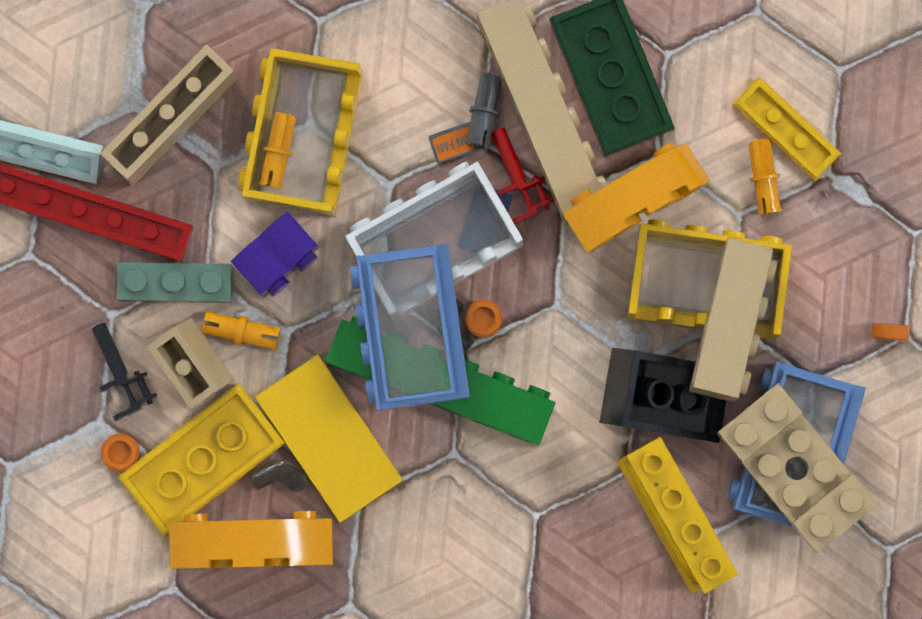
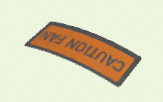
[428,118,499,164]

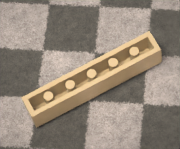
[476,0,607,225]

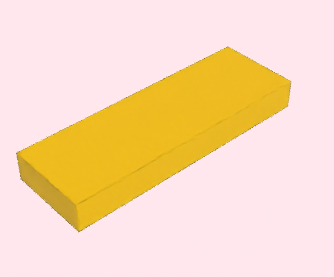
[732,76,841,182]

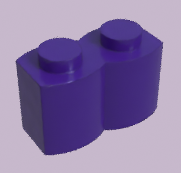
[230,211,320,297]

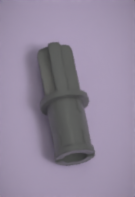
[465,73,502,150]

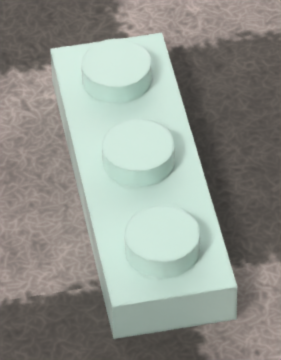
[0,120,104,184]

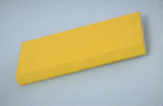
[255,354,403,523]
[118,383,286,537]

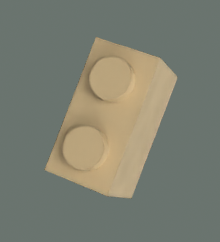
[147,318,235,410]

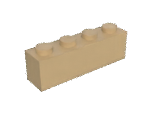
[100,44,238,186]
[689,238,777,402]

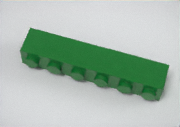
[325,316,556,446]

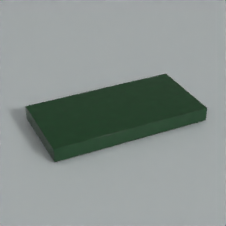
[549,0,675,158]

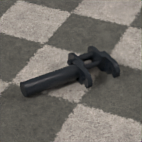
[92,323,158,421]

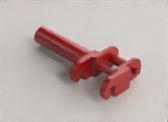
[491,127,555,225]

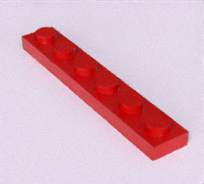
[0,163,194,263]

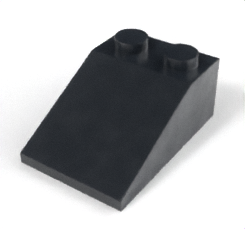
[599,348,726,443]

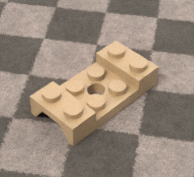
[716,383,878,554]

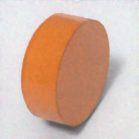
[465,300,503,338]
[871,323,910,341]
[101,434,140,472]

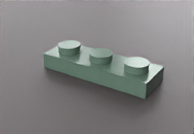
[117,262,233,303]

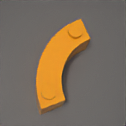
[563,142,711,253]
[169,511,333,569]

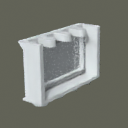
[345,161,523,320]

